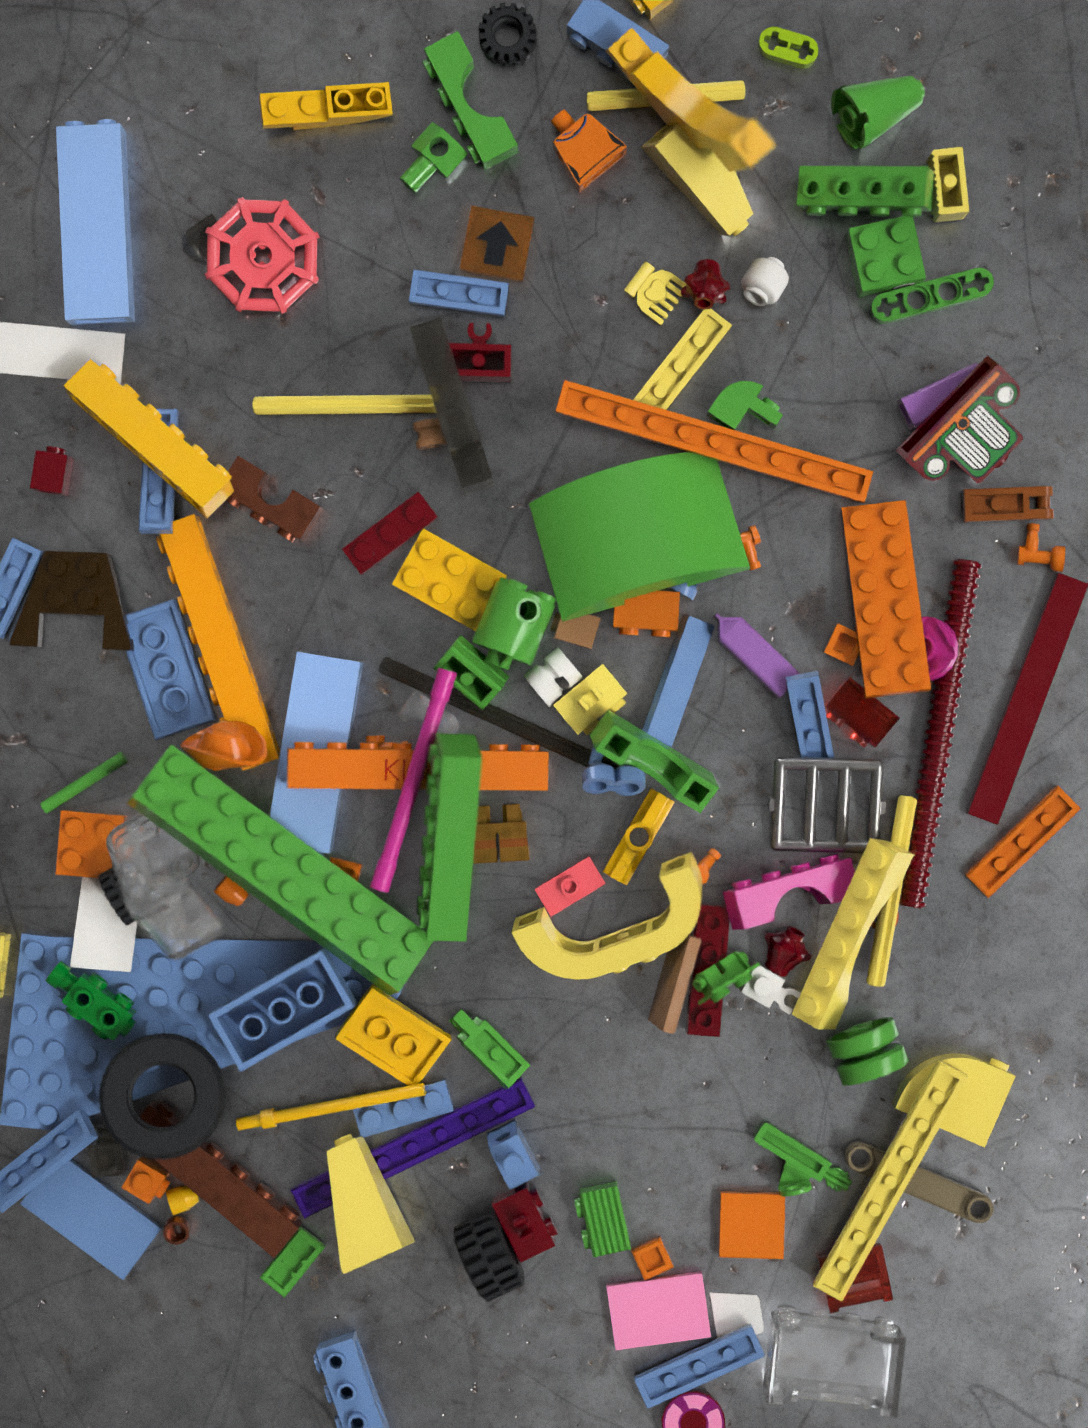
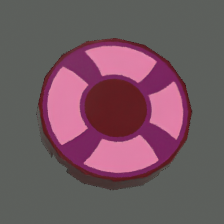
[661,1388,725,1428]

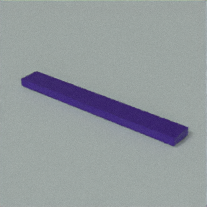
[291,1077,535,1219]

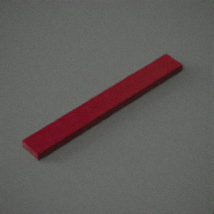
[966,573,1088,825]

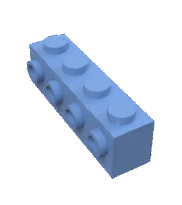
[313,1330,389,1428]

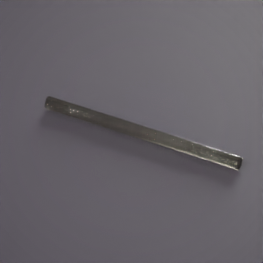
[378,657,619,769]

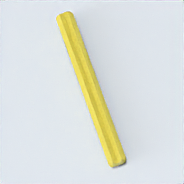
[586,80,746,111]

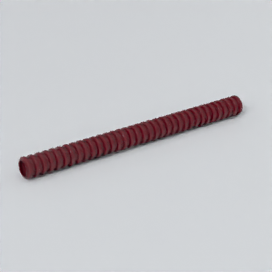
[899,559,982,909]

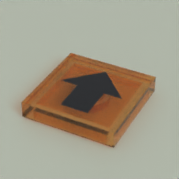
[460,205,535,282]

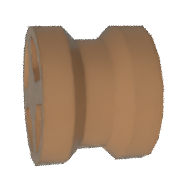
[413,418,448,450]

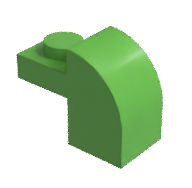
[706,381,783,430]

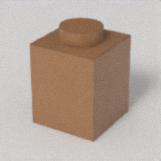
[550,612,601,650]

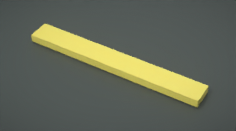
[813,1059,968,1302]

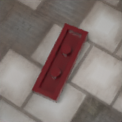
[342,491,438,575]

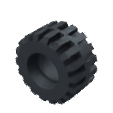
[454,1210,524,1302]

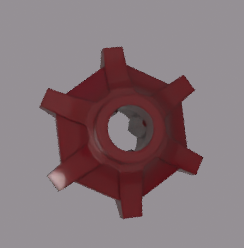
[681,259,730,309]
[764,926,812,977]

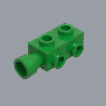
[45,961,137,1041]

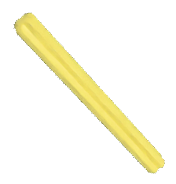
[253,394,444,415]
[866,795,917,987]

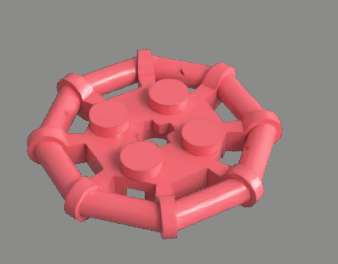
[204,197,320,314]

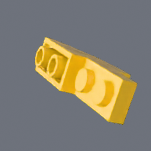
[259,82,393,130]

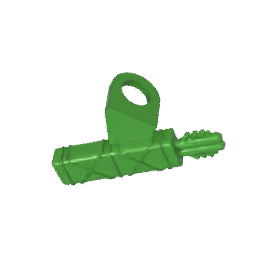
[754,1121,852,1197]

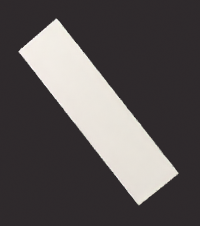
[0,322,125,384]

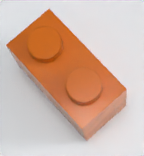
[613,591,680,638]

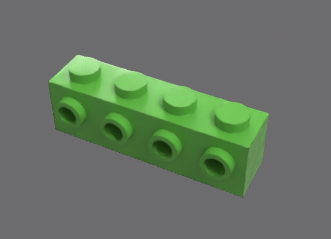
[797,166,934,217]

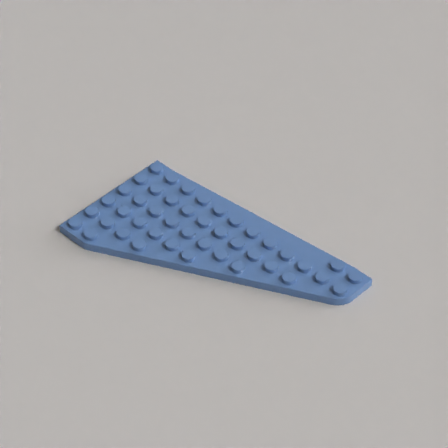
[0,932,403,1131]

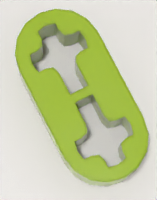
[758,26,819,69]

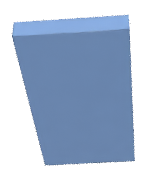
[126,599,217,740]
[20,1159,163,1280]

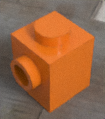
[121,1157,171,1204]

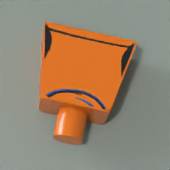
[551,109,627,193]

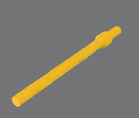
[236,1083,426,1131]

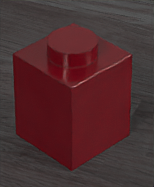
[30,446,74,496]

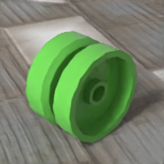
[826,1017,909,1085]

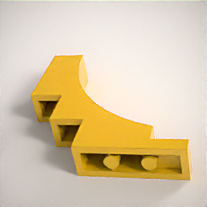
[606,28,775,172]

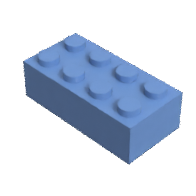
[208,948,358,1072]

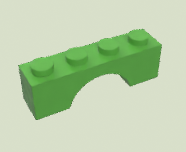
[422,31,519,170]
[590,710,719,813]

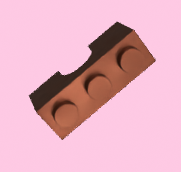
[225,456,323,543]

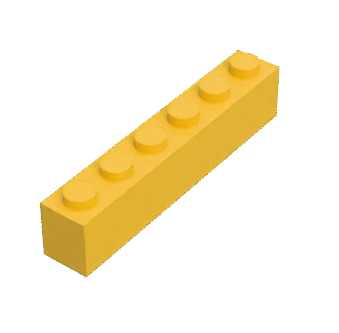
[63,359,234,519]

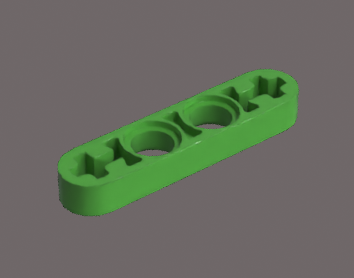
[870,268,994,324]

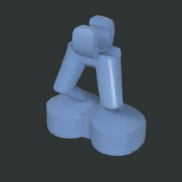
[582,746,646,796]

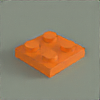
[55,810,127,878]

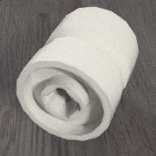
[523,647,584,707]

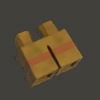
[473,804,530,864]

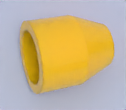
[165,1185,199,1215]

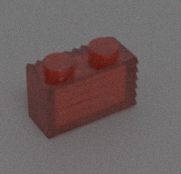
[824,677,900,749]

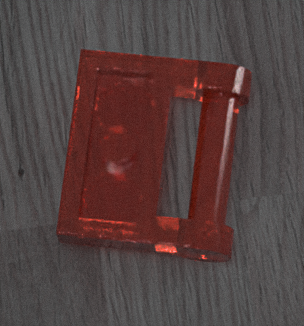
[817,1243,893,1314]

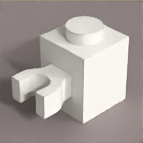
[739,960,801,1015]

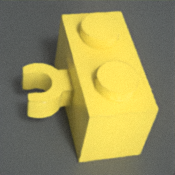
[553,664,627,735]

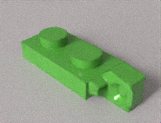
[449,1009,530,1089]

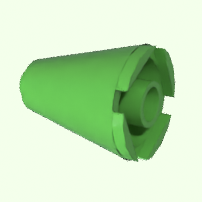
[831,75,925,149]

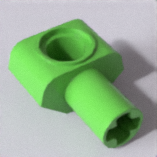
[399,122,468,194]

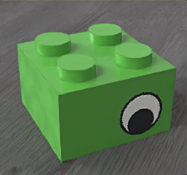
[845,216,926,298]

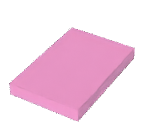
[606,1271,711,1351]

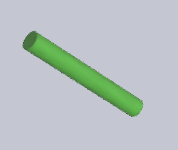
[40,752,128,814]

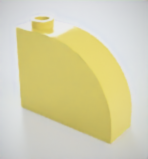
[891,1053,1016,1148]

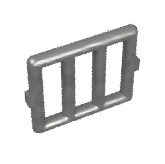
[768,757,886,853]

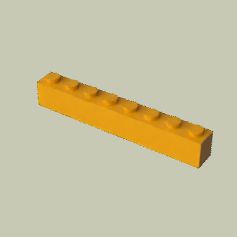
[156,514,280,771]

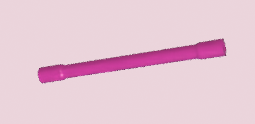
[370,668,457,893]

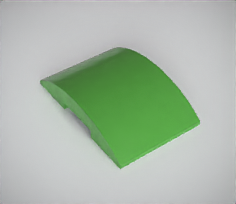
[529,452,750,622]

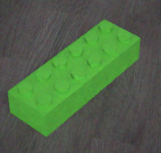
[416,733,482,942]

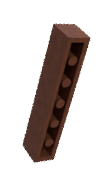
[139,1100,302,1258]

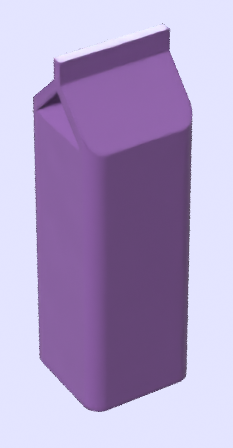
[897,363,979,430]
[713,613,800,699]

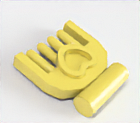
[623,261,687,326]

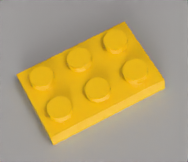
[392,528,507,632]
[335,984,452,1086]

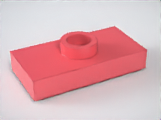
[534,856,606,917]

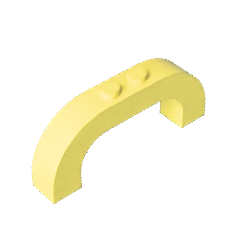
[511,852,703,980]

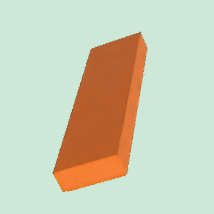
[964,785,1081,898]

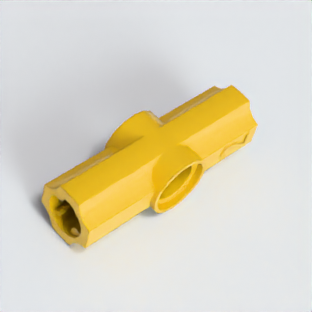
[602,788,675,886]

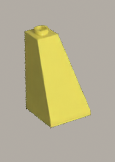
[641,124,753,236]
[327,1134,415,1274]

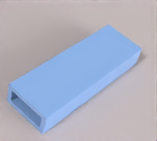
[56,119,135,325]
[270,652,363,857]

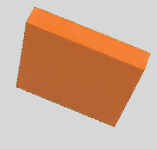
[719,1191,785,1259]

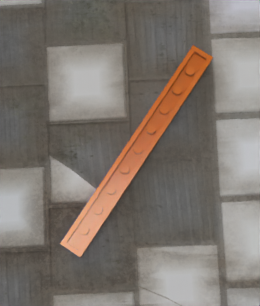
[555,380,874,503]

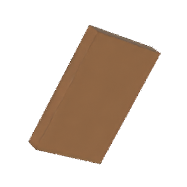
[648,934,701,1034]

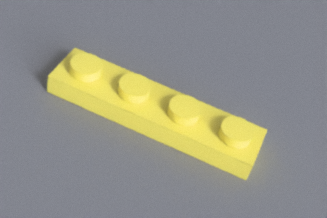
[633,308,732,410]

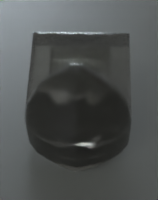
[182,214,229,262]

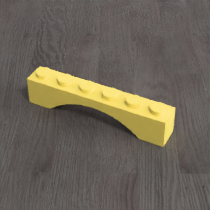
[792,838,914,1030]

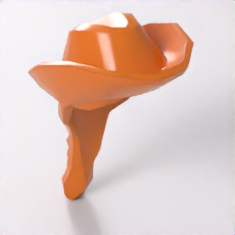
[179,721,267,771]

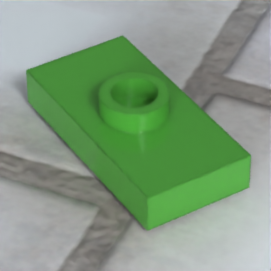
[260,1226,326,1298]

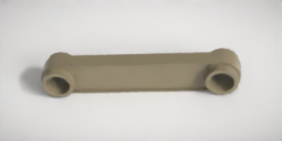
[844,1141,994,1223]

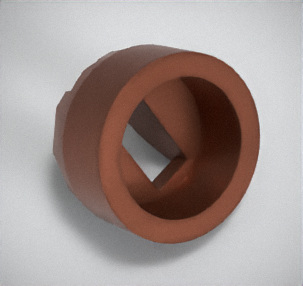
[163,1215,190,1245]

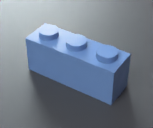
[567,0,669,81]

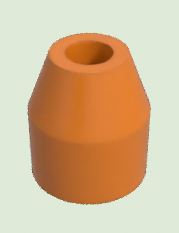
[213,876,249,907]

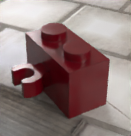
[445,323,512,383]
[492,1182,558,1263]

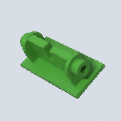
[693,951,760,1005]

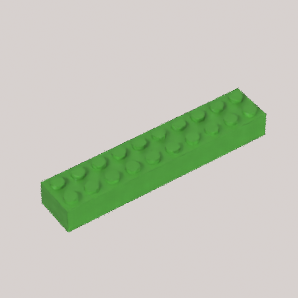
[127,745,433,995]

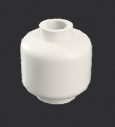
[741,257,789,306]

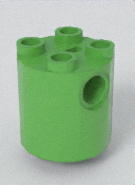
[471,577,556,670]

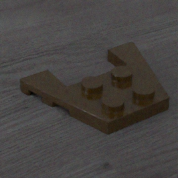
[10,551,134,651]

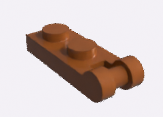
[962,486,1054,523]

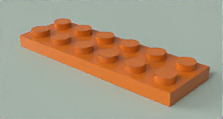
[841,500,931,698]

